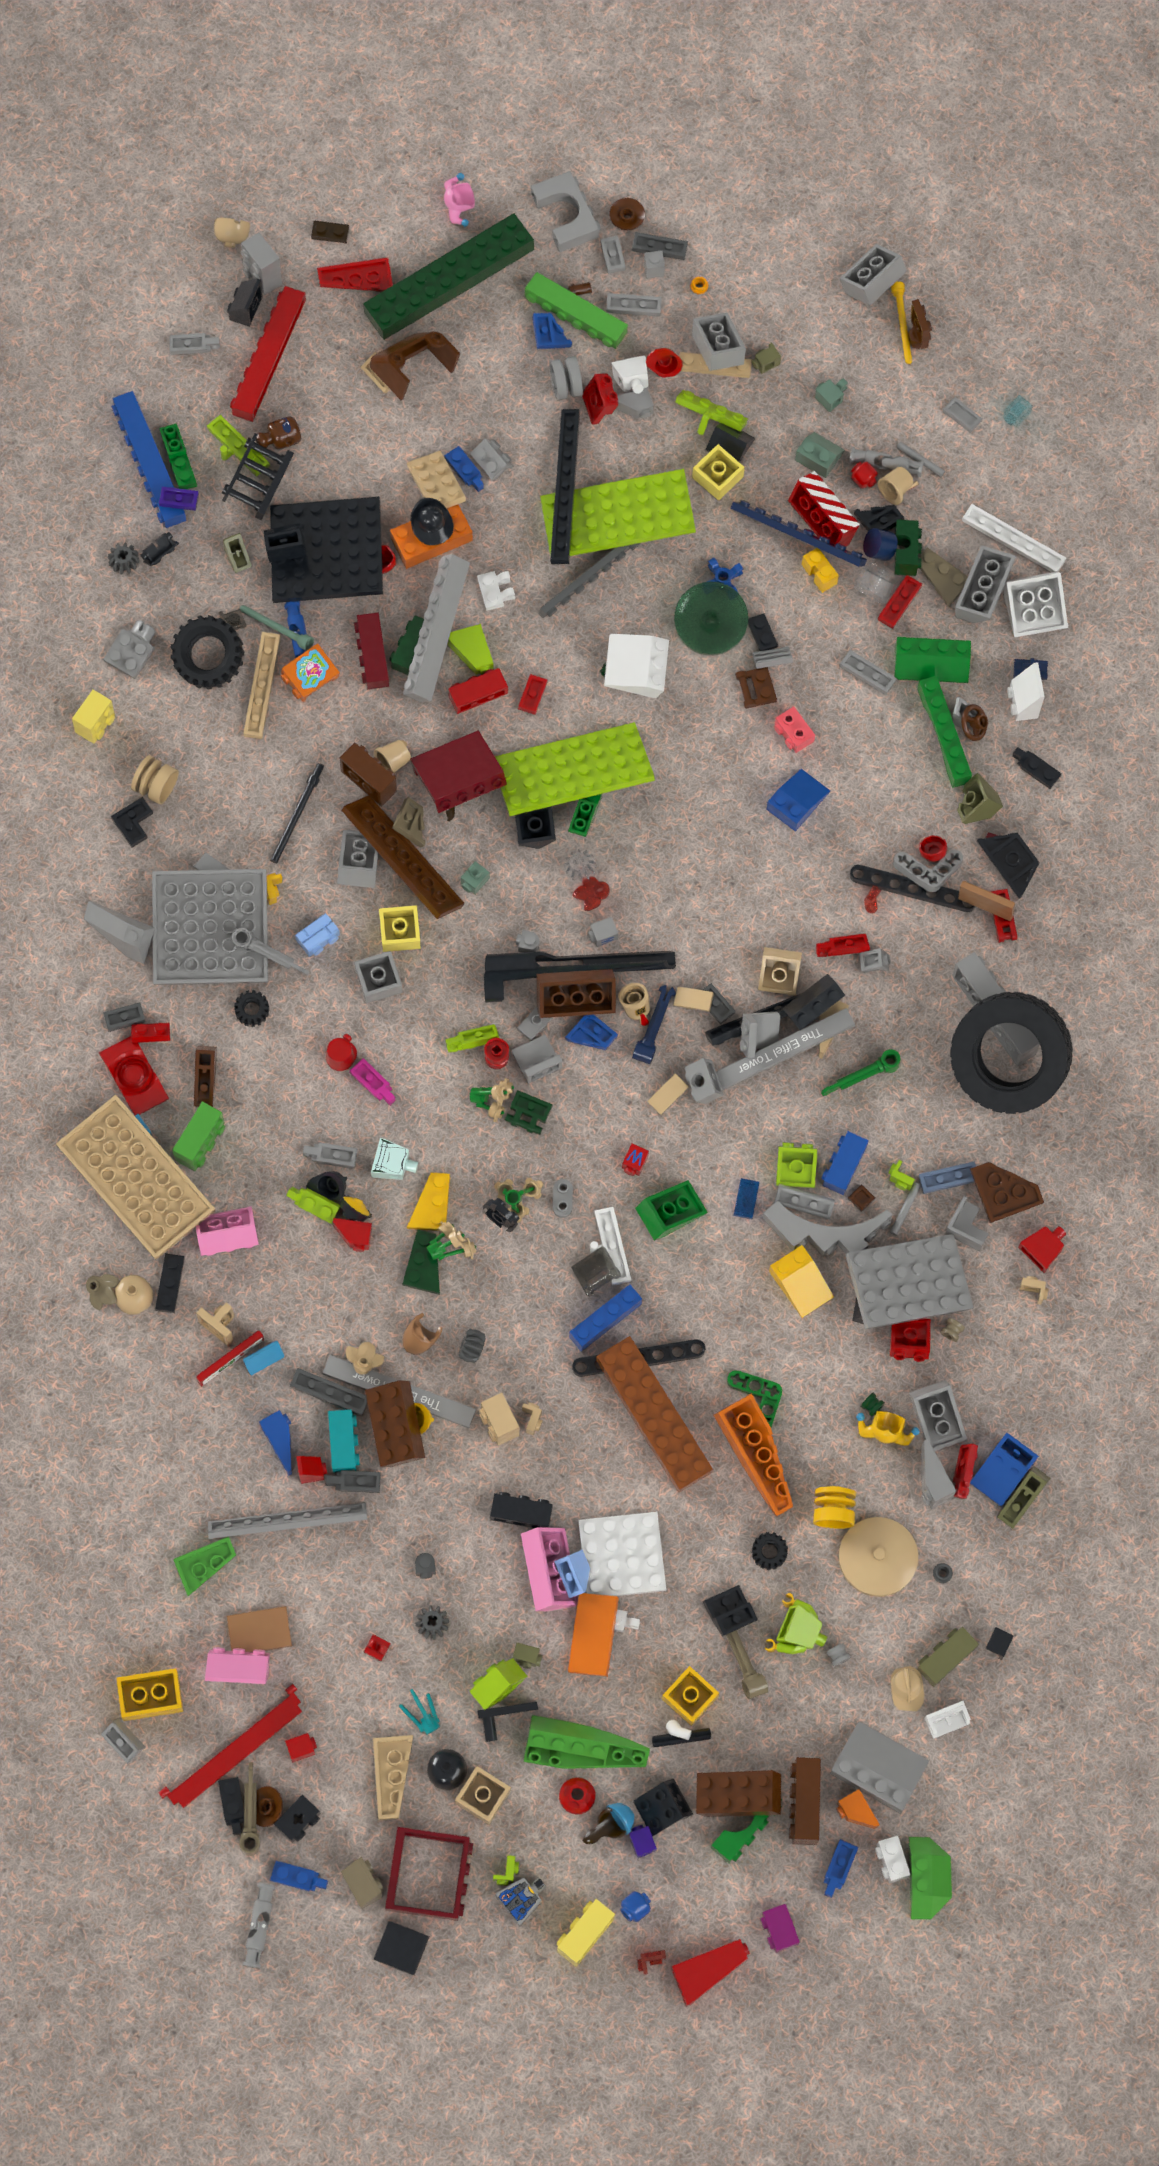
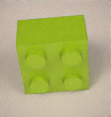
[469,1658,528,1710]

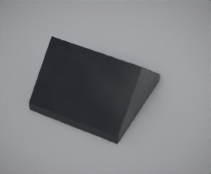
[705,423,755,463]
[515,806,556,849]

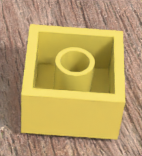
[692,445,745,501]
[72,690,115,744]
[379,905,421,952]

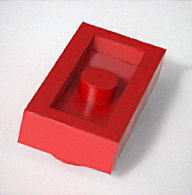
[518,674,548,715]
[131,1023,170,1043]

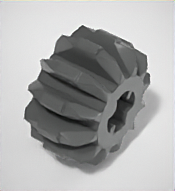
[108,542,139,574]
[458,1329,486,1363]
[415,1605,449,1640]

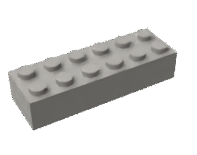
[952,952,1040,1067]

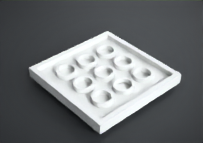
[578,1512,666,1596]

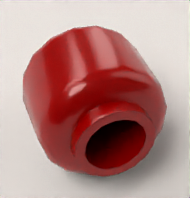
[851,461,878,489]

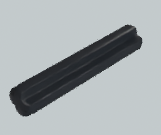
[652,1728,711,1747]

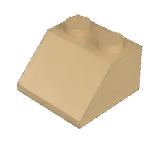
[758,947,802,996]

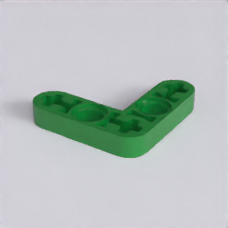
[727,1370,782,1427]

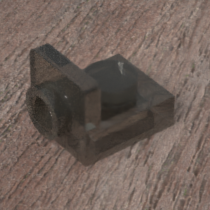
[218,609,247,631]

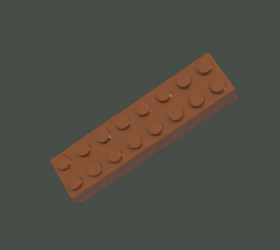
[596,1336,713,1493]

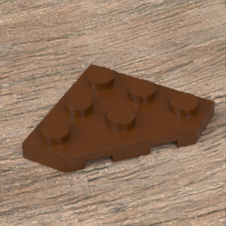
[970,1162,1044,1223]

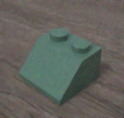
[795,432,845,478]

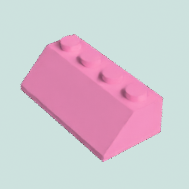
[521,1527,578,1611]

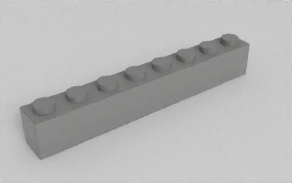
[403,554,470,703]

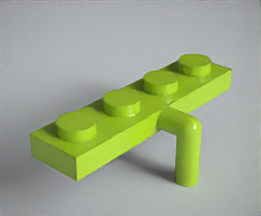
[675,390,748,435]
[207,415,270,477]

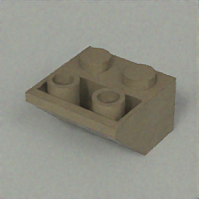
[341,1857,384,1910]

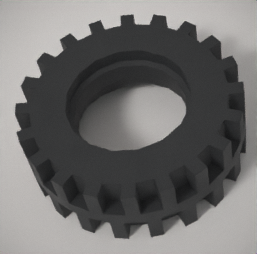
[170,615,244,689]

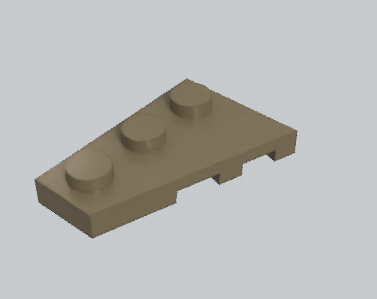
[919,547,968,608]

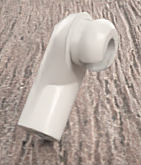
[666,1720,691,1740]

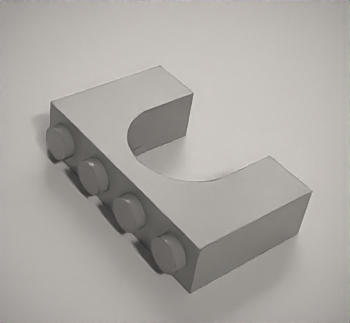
[531,171,601,253]

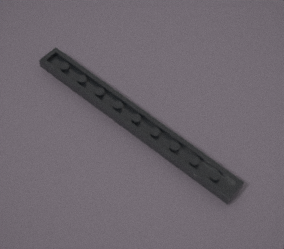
[550,409,580,564]

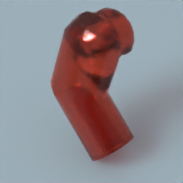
[864,885,882,913]

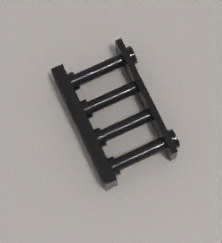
[222,433,294,520]

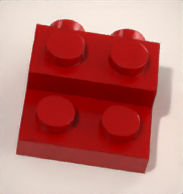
[582,373,619,425]
[890,1318,931,1362]

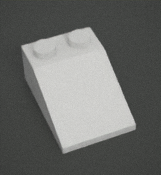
[1007,662,1045,721]

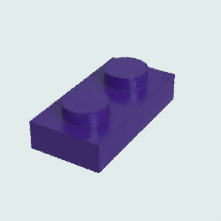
[159,487,199,511]

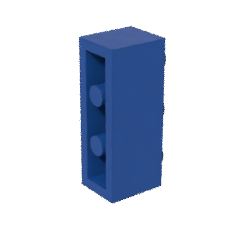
[821,1131,869,1196]

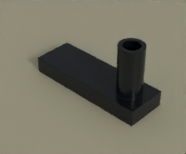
[477,1702,538,1742]

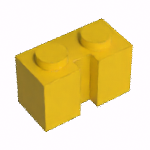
[801,548,839,593]

